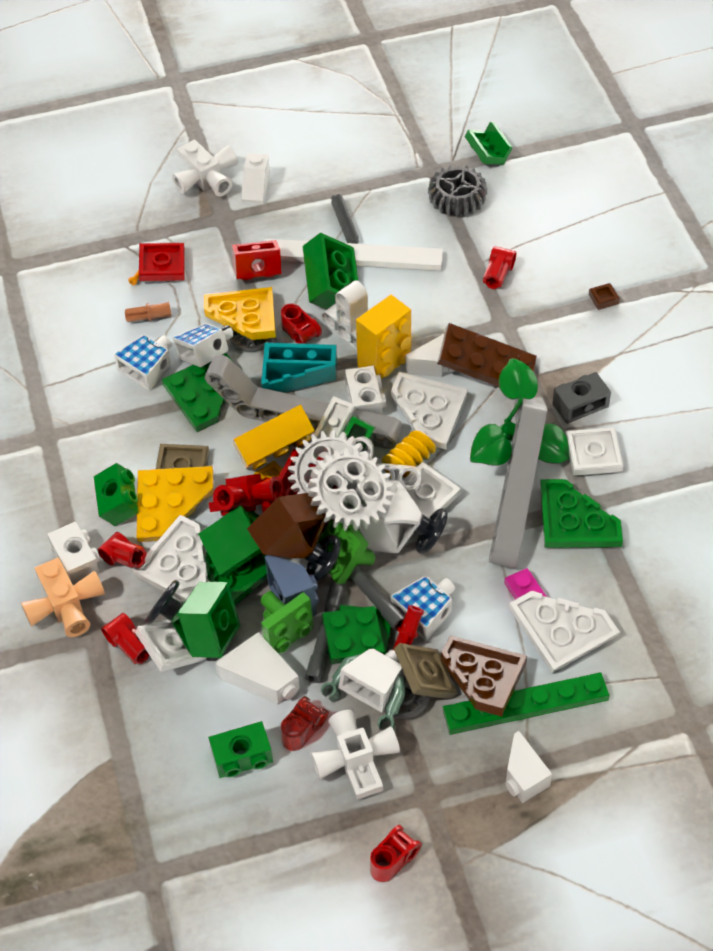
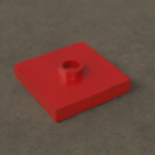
[139,243,185,281]

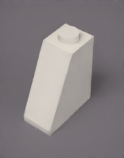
[215,632,300,704]

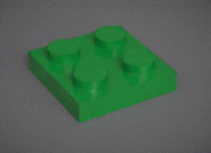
[322,606,385,665]

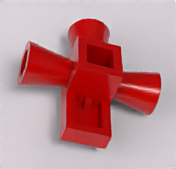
[209,473,285,516]

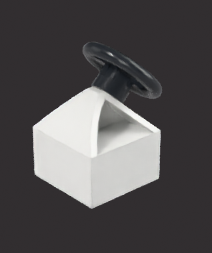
[359,480,448,554]

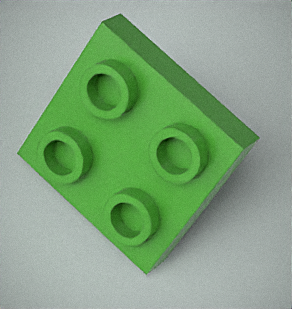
[317,519,375,584]
[261,591,314,653]

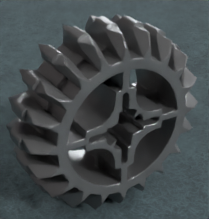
[428,165,487,217]

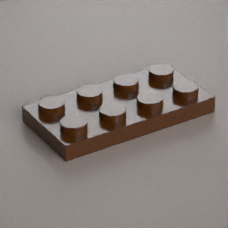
[437,323,537,387]

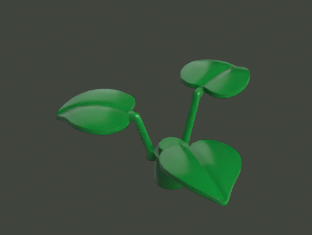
[470,359,570,466]

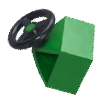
[145,580,241,658]

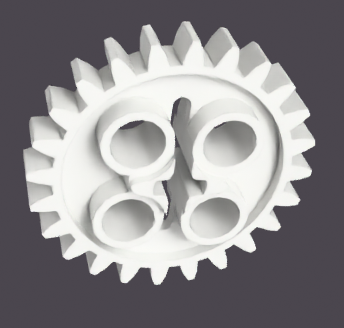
[288,430,369,509]
[308,448,394,531]

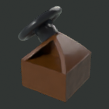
[247,493,341,582]

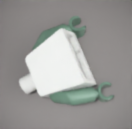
[321,649,405,730]

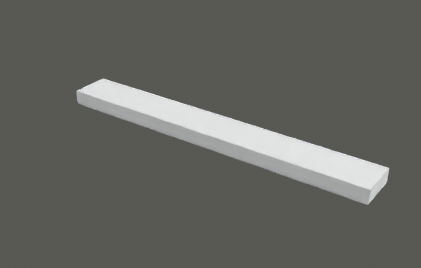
[264,239,443,271]

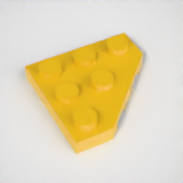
[204,287,276,340]
[137,466,214,542]

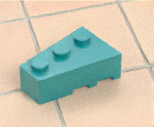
[261,343,338,393]

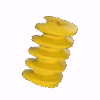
[381,430,436,479]

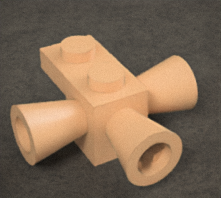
[21,557,105,637]

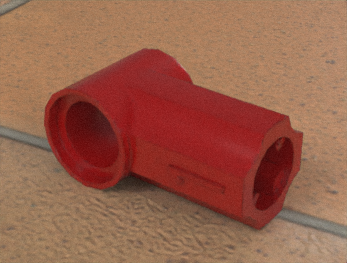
[483,246,517,290]
[97,532,147,568]
[101,613,149,664]

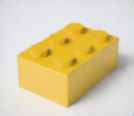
[356,294,411,379]
[233,404,315,470]

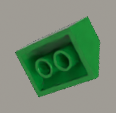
[302,232,358,310]

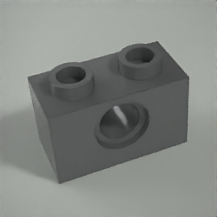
[552,372,611,424]

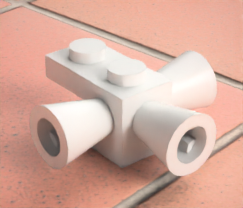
[172,139,238,197]
[311,710,400,800]

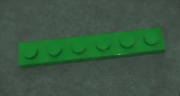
[443,672,610,735]

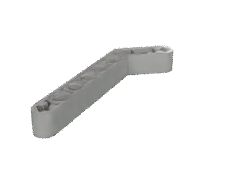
[205,355,403,449]
[489,396,547,569]

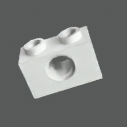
[48,522,101,585]

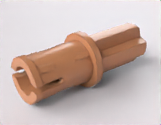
[125,302,172,322]

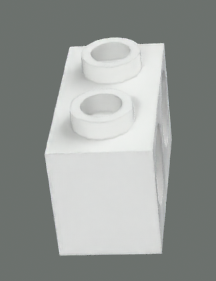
[345,365,386,414]

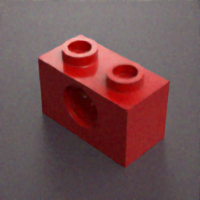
[232,240,282,280]

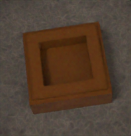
[589,283,620,310]

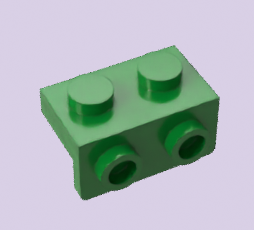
[464,122,513,165]

